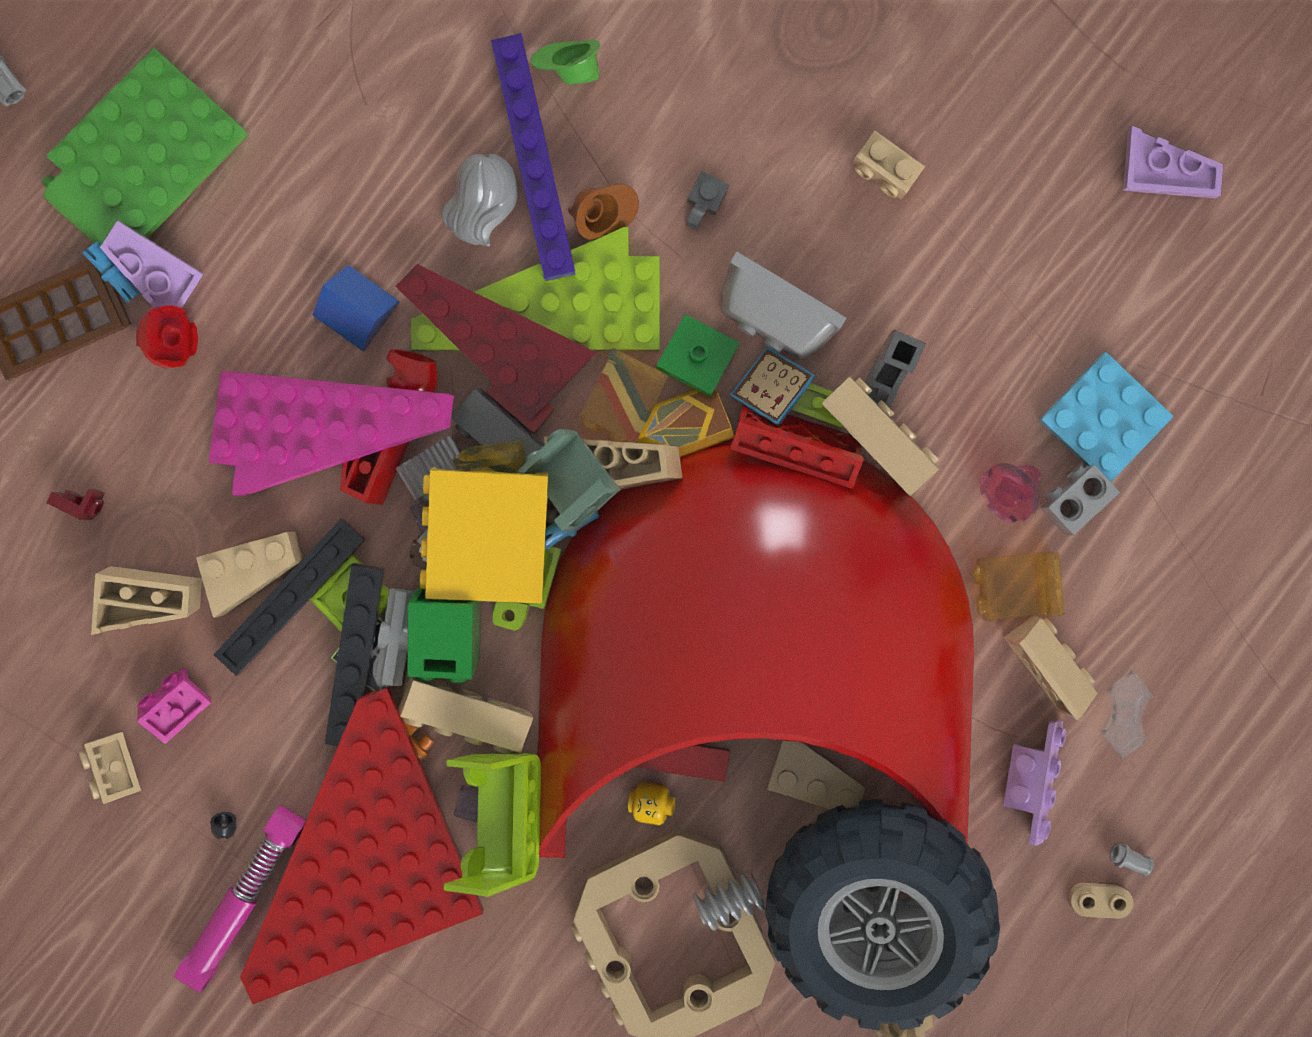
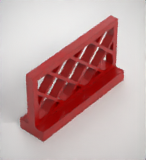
[730,405,863,489]

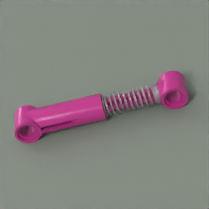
[174,805,306,994]

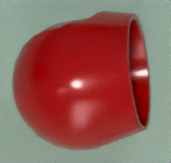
[386,349,438,393]

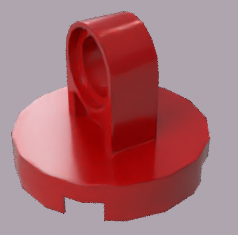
[136,305,199,369]

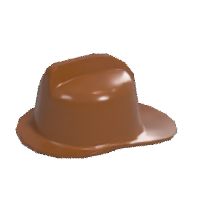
[568,184,639,239]

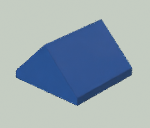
[313,265,399,352]

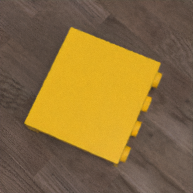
[420,466,548,603]

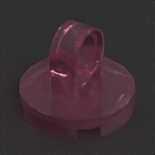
[980,463,1042,523]

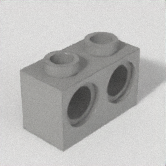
[1040,465,1120,535]

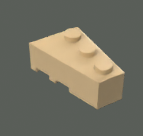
[196,531,304,618]

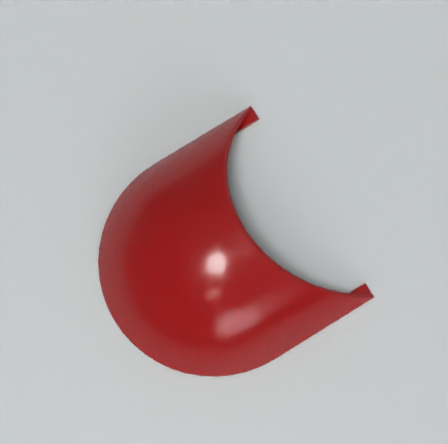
[538,433,974,858]

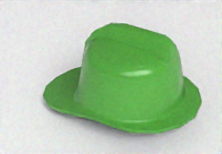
[530,39,600,85]

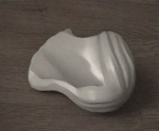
[441,154,518,247]

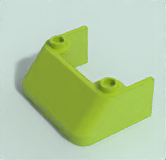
[444,753,541,897]

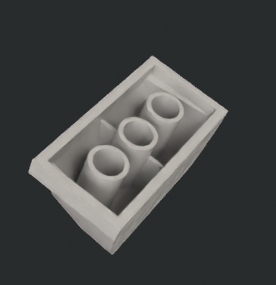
[721,252,847,359]

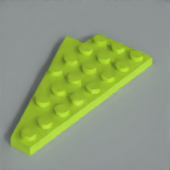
[411,227,660,351]

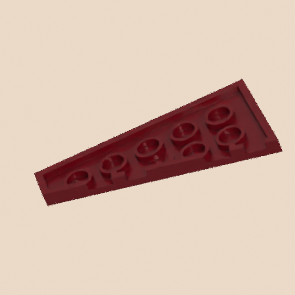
[395,264,597,420]

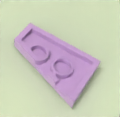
[1123,126,1223,198]
[100,220,203,308]

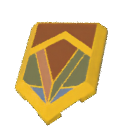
[636,389,734,458]

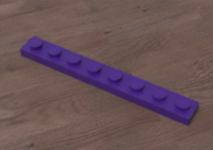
[491,33,576,281]

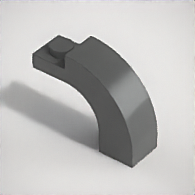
[865,330,926,408]

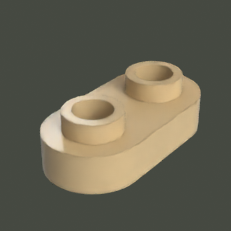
[1068,883,1134,919]

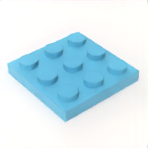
[1039,352,1174,482]

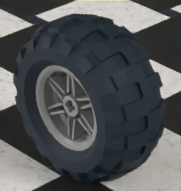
[765,799,1000,1031]

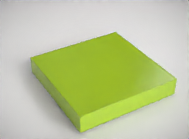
[309,555,389,632]

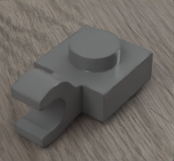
[686,171,729,230]

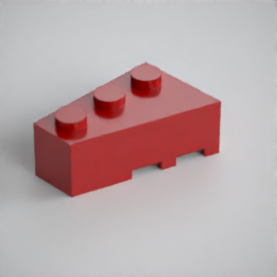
[340,441,410,505]

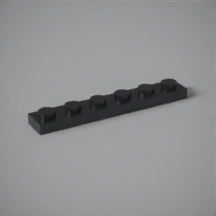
[213,519,366,676]
[325,563,385,746]

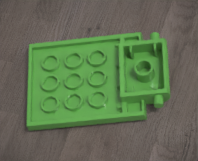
[41,48,248,245]

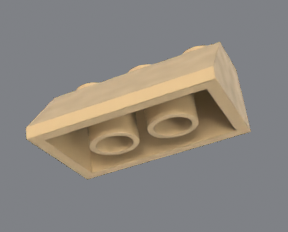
[1003,616,1098,720]

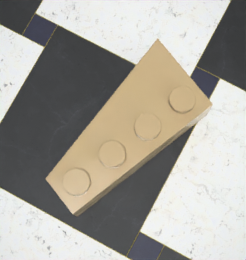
[822,376,939,496]
[544,436,683,490]
[398,675,533,753]

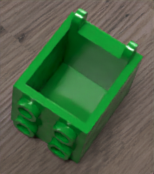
[408,585,481,683]

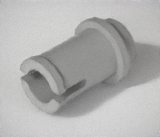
[1110,843,1154,877]

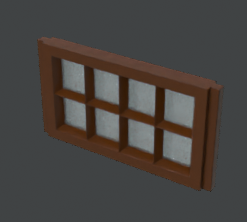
[0,260,131,380]

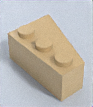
[91,566,202,635]

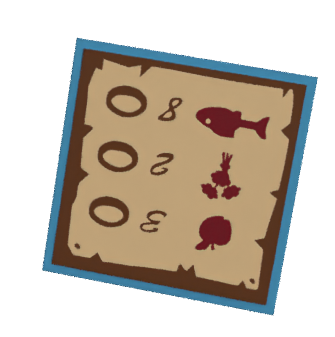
[730,347,816,426]

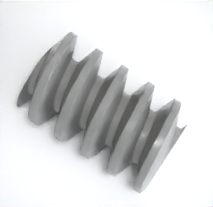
[693,871,765,930]

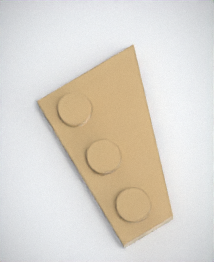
[766,740,865,809]

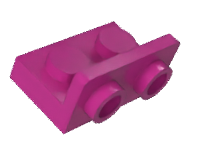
[137,667,211,744]

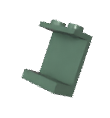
[518,429,621,530]

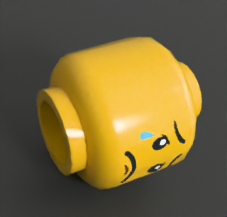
[628,782,675,825]

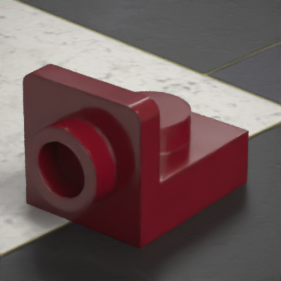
[46,489,105,520]

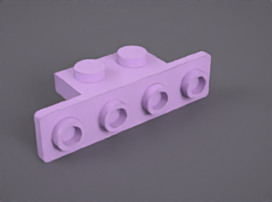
[1003,720,1066,846]

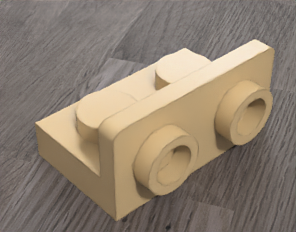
[852,131,925,200]
[79,732,141,804]

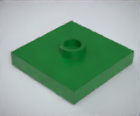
[655,314,740,398]

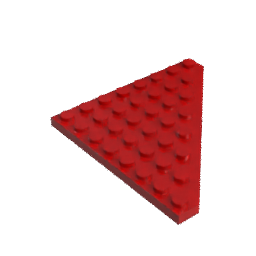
[240,686,484,1005]

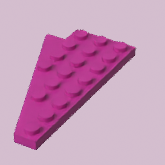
[208,371,454,496]

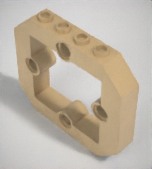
[571,828,775,1037]

